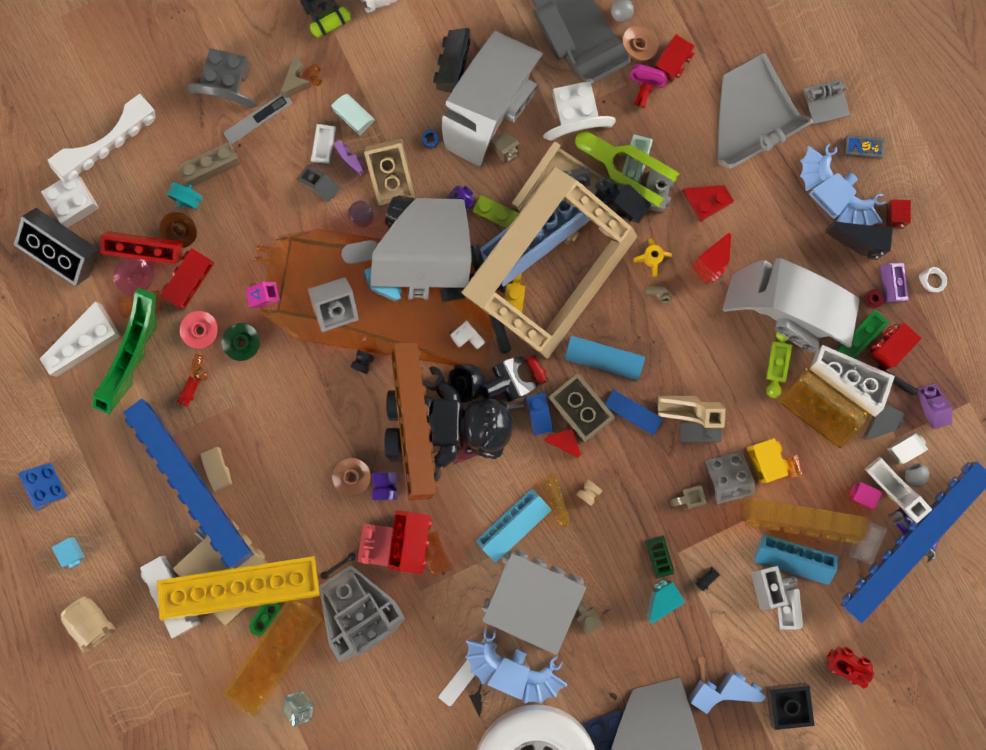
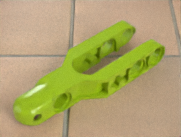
[575,131,680,207]

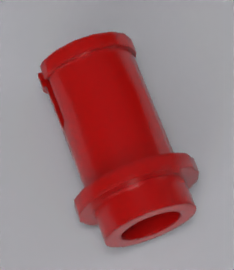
[634,82,653,108]

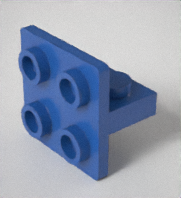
[18,463,67,511]

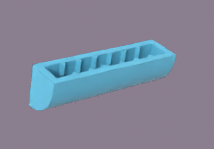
[475,488,552,563]

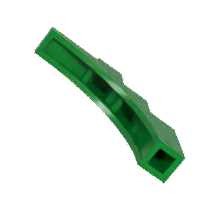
[92,288,157,415]

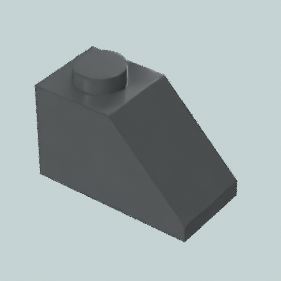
[297,165,340,202]
[862,404,904,440]
[680,422,722,442]

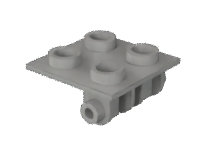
[803,80,850,125]

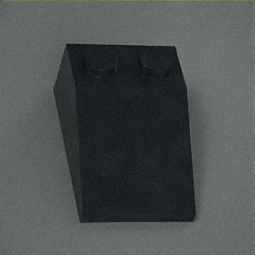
[825,221,893,260]

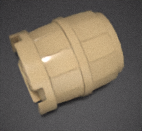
[60,597,116,653]

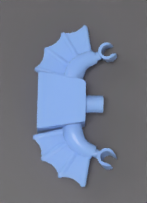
[800,144,886,225]
[465,628,567,704]

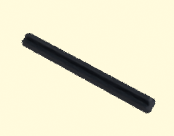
[470,244,511,353]

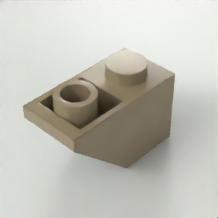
[491,130,519,163]

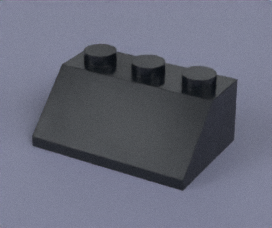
[433,28,471,93]

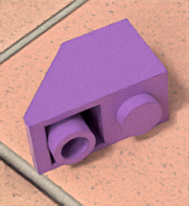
[917,383,952,429]

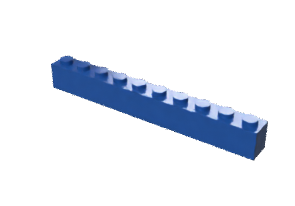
[123,399,254,568]
[840,462,986,623]

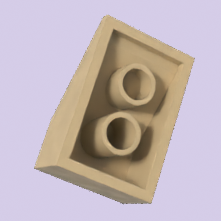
[364,138,415,206]

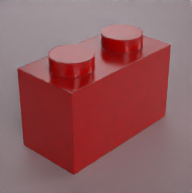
[655,34,695,82]

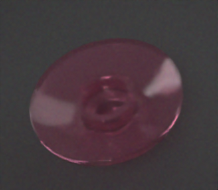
[114,258,153,295]

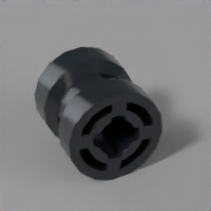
[350,350,375,374]

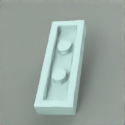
[622,134,653,184]

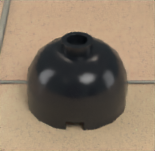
[448,363,485,402]

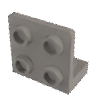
[706,451,755,504]

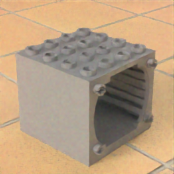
[481,549,587,655]

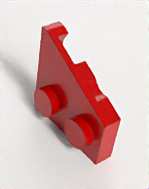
[682,185,734,221]

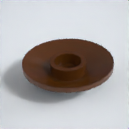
[159,212,197,248]

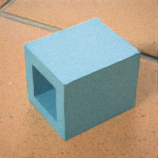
[52,537,85,569]

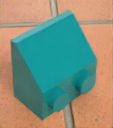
[646,579,685,624]

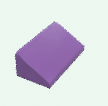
[880,263,909,303]

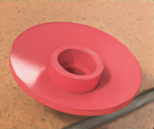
[180,311,218,349]

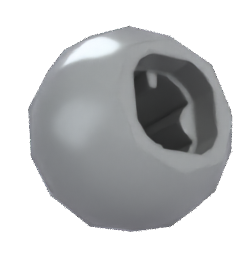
[611,0,634,22]
[904,463,930,487]

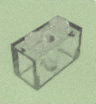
[848,521,887,565]

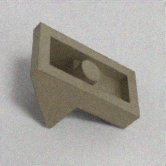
[281,57,310,98]

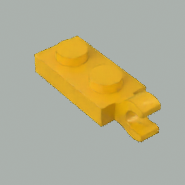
[505,273,526,313]

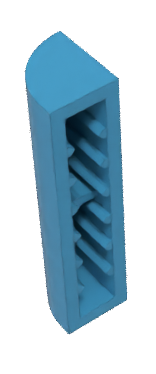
[564,336,645,381]
[754,533,838,585]

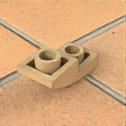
[201,447,232,492]

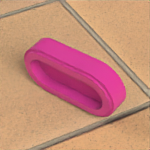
[630,64,668,88]

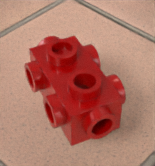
[826,646,874,689]

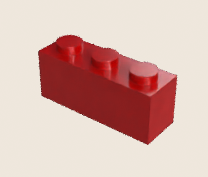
[161,248,214,310]

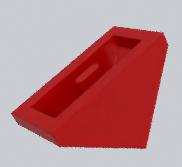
[544,428,581,458]

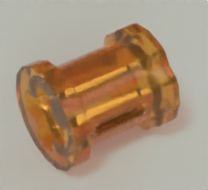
[783,455,805,478]

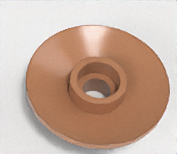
[622,26,658,61]
[332,458,371,496]

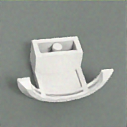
[543,81,616,141]

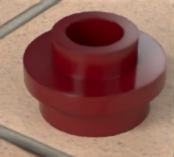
[864,289,884,309]

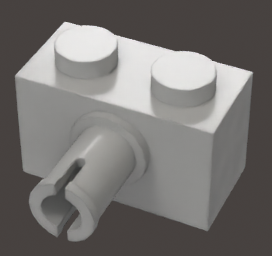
[645,168,674,213]
[751,566,797,610]

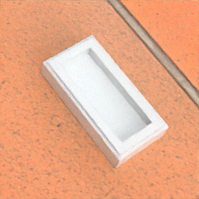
[311,124,336,165]

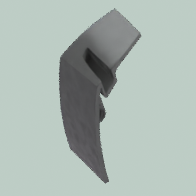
[532,0,631,83]

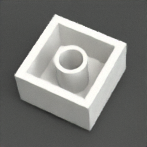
[41,175,99,228]

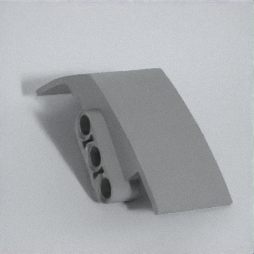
[442,31,543,168]
[722,258,860,352]

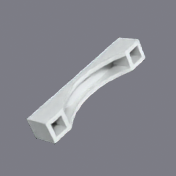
[48,94,156,184]

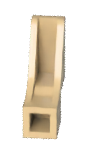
[657,396,726,428]

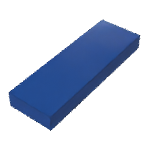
[605,390,663,435]

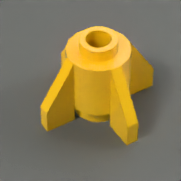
[633,238,672,277]

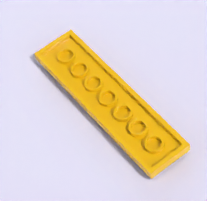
[157,556,320,621]

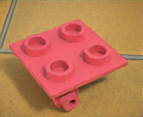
[357,523,393,566]

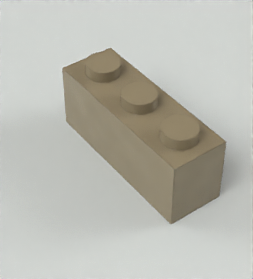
[177,142,241,187]

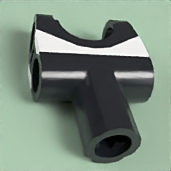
[481,356,538,403]

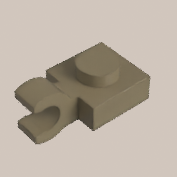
[670,485,707,509]
[576,601,603,635]

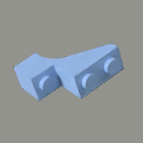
[687,671,766,714]

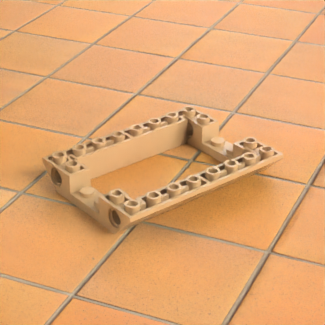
[461,167,638,359]

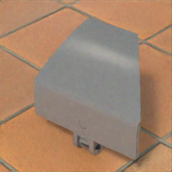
[717,53,813,169]

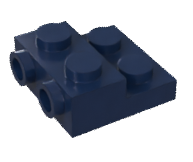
[583,708,624,750]

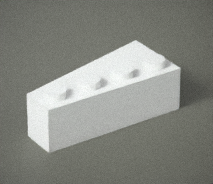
[40,301,121,377]
[809,345,895,417]
[140,556,201,638]

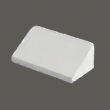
[778,589,803,630]

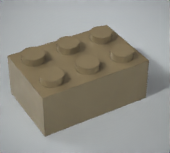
[547,373,615,443]

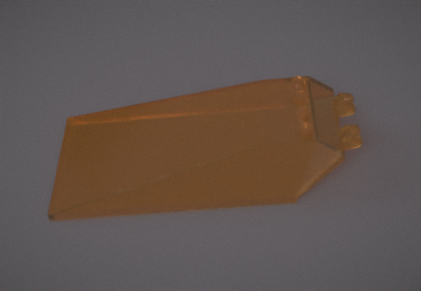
[250,229,501,371]

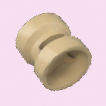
[576,479,602,506]

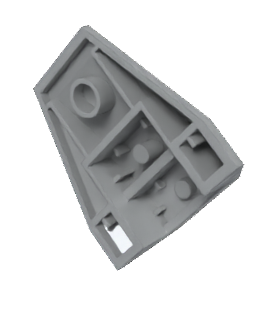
[319,565,405,662]

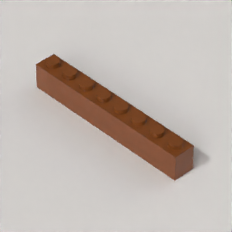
[390,342,438,500]

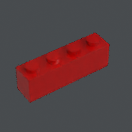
[100,231,183,264]

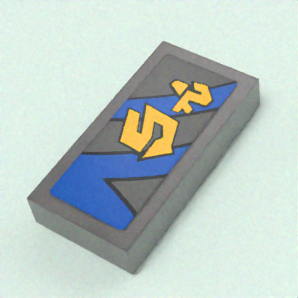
[844,135,885,159]

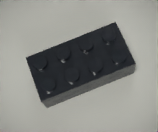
[14,208,99,287]

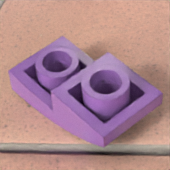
[334,140,366,176]

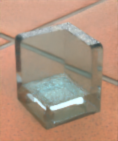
[283,691,313,726]

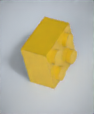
[746,438,789,484]

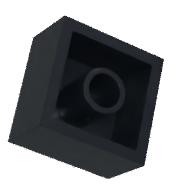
[766,683,815,730]

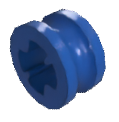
[422,130,439,148]

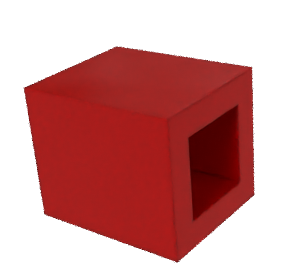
[886,199,911,229]

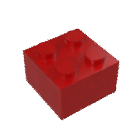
[868,322,922,370]

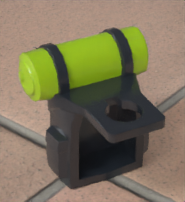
[300,0,351,38]

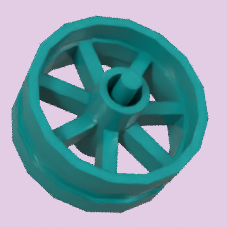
[166,182,203,210]

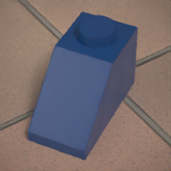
[526,393,553,436]

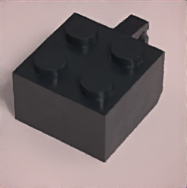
[594,177,651,223]

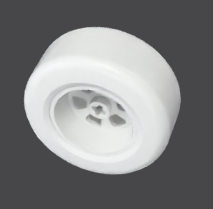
[477,704,595,750]

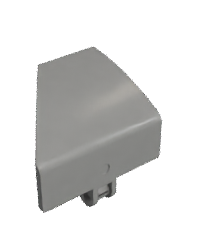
[370,198,471,300]
[611,678,703,750]

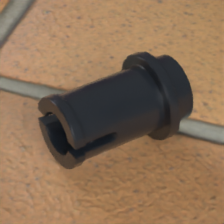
[695,567,720,591]

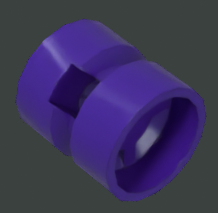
[372,472,397,500]

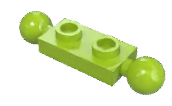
[765,331,792,398]

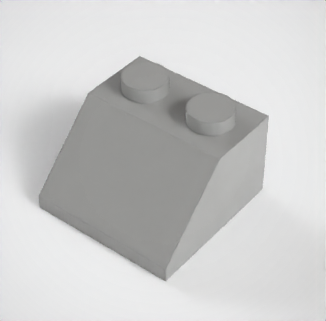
[308,277,359,332]

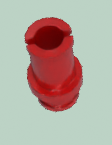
[525,355,549,386]
[177,376,200,407]

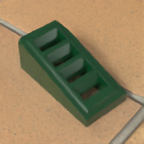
[645,535,675,579]

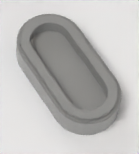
[341,240,378,264]

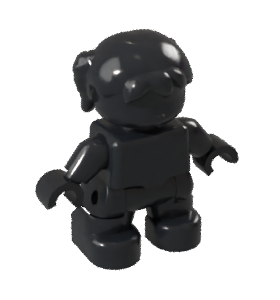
[384,366,513,481]

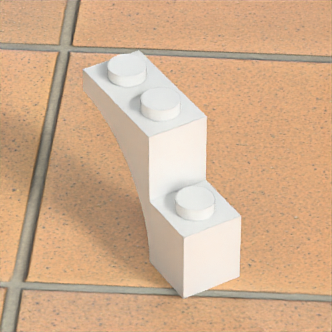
[865,457,932,523]

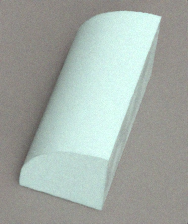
[331,94,375,136]

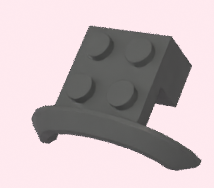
[186,48,258,109]

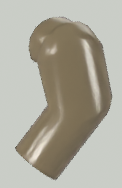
[645,285,672,304]

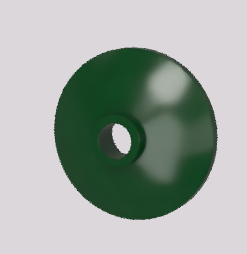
[222,323,260,361]

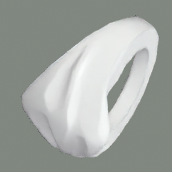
[919,267,947,292]

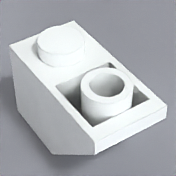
[887,433,928,464]

